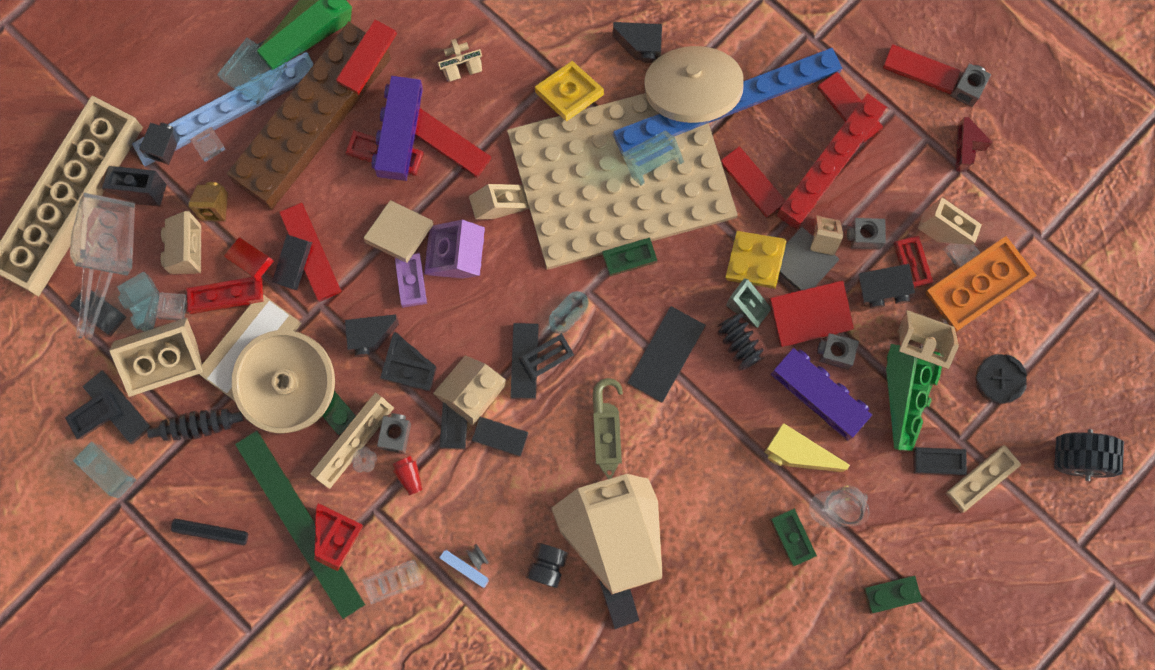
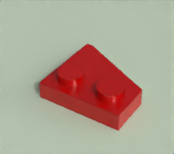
[314,503,363,571]

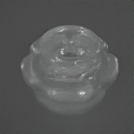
[351,447,377,472]

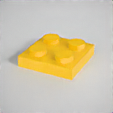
[535,61,604,121]
[726,231,786,289]

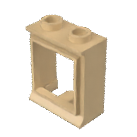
[897,310,959,369]

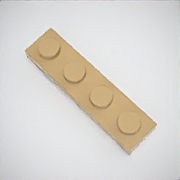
[310,392,394,489]

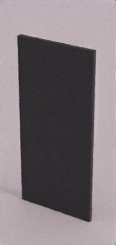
[627,306,706,403]

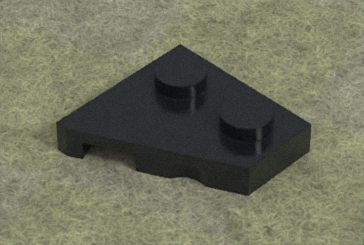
[380,332,437,392]

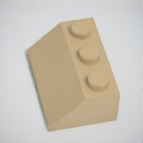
[109,318,203,397]

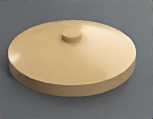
[645,46,743,123]
[232,330,335,433]

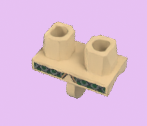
[438,39,482,82]

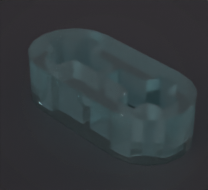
[549,291,589,334]

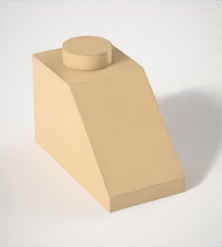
[469,184,529,219]
[918,198,982,245]

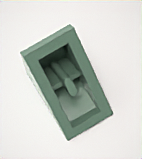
[726,278,771,328]

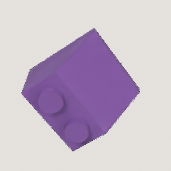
[424,220,485,278]

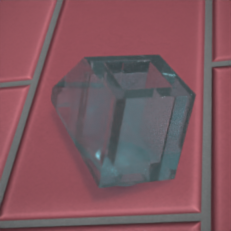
[117,272,163,332]

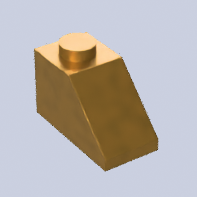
[189,182,228,222]

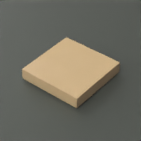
[364,200,433,263]

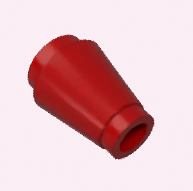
[392,456,423,496]

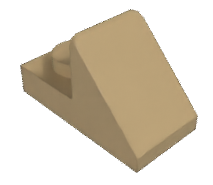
[810,216,843,255]

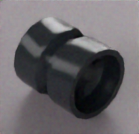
[526,543,569,588]

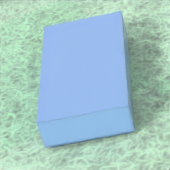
[440,550,489,588]

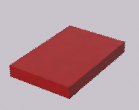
[769,280,854,347]

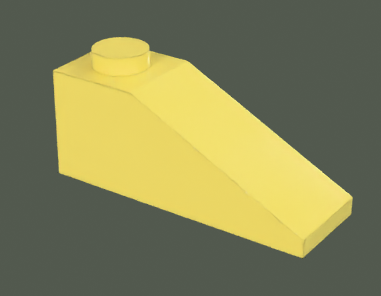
[764,423,850,472]

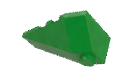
[257,0,352,70]
[886,344,942,451]

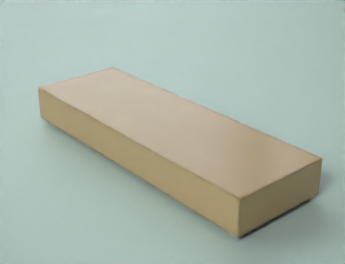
[945,445,1021,513]

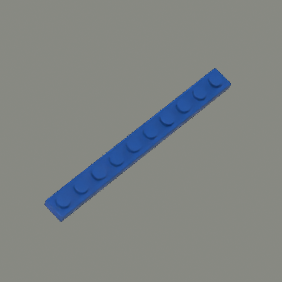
[612,48,843,156]

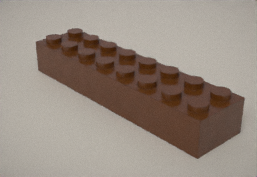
[227,21,391,210]

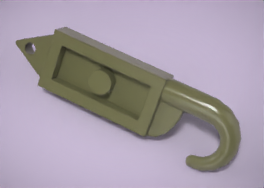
[592,378,623,479]

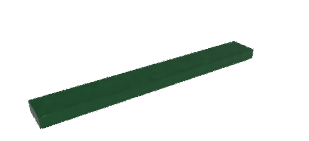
[235,431,366,619]

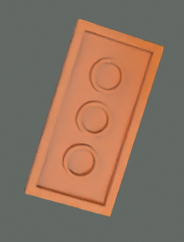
[925,236,1037,332]

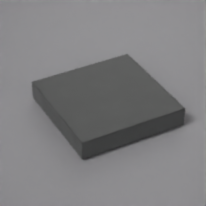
[779,227,839,291]

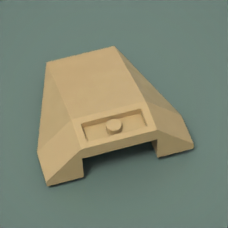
[552,474,662,594]

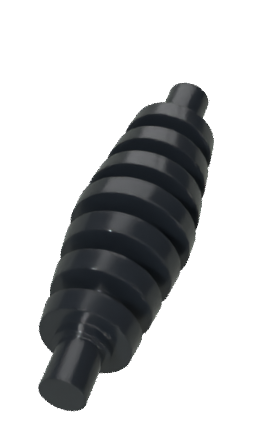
[147,409,244,441]

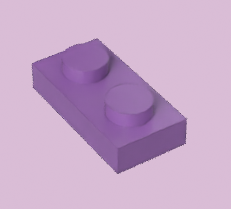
[395,253,427,308]

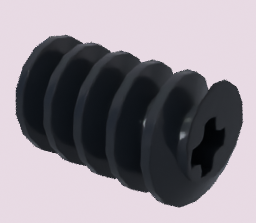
[717,313,765,371]

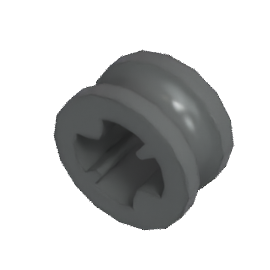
[466,544,489,570]

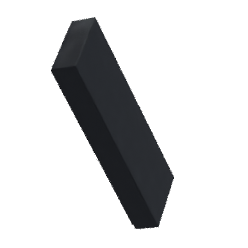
[510,323,539,400]
[82,370,152,445]

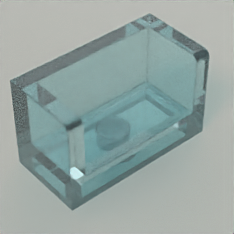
[622,130,684,186]
[73,441,137,498]

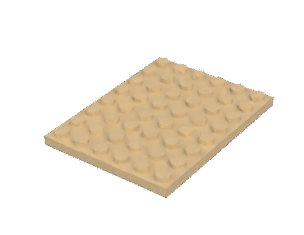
[507,94,738,270]

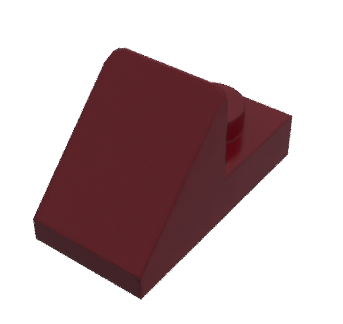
[955,117,992,172]

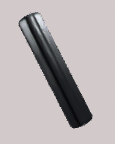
[171,518,249,546]

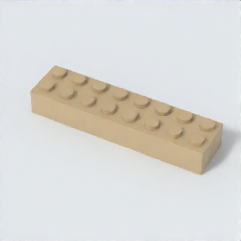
[0,96,143,297]

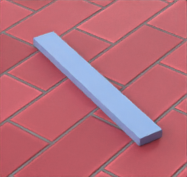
[132,52,314,166]

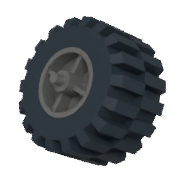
[1054,429,1124,481]

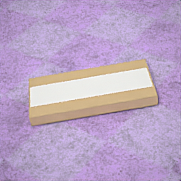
[199,295,301,401]

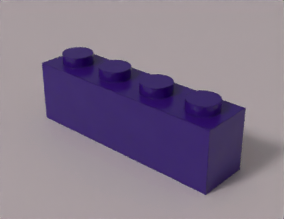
[372,76,423,181]
[771,348,872,441]

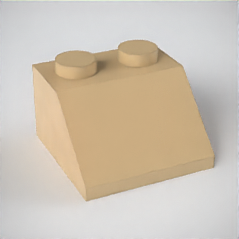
[161,211,201,274]
[433,355,506,425]

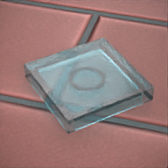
[217,38,287,105]

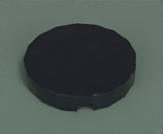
[975,354,1027,404]

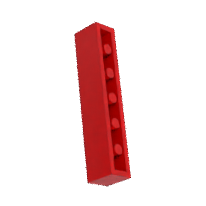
[777,93,888,230]

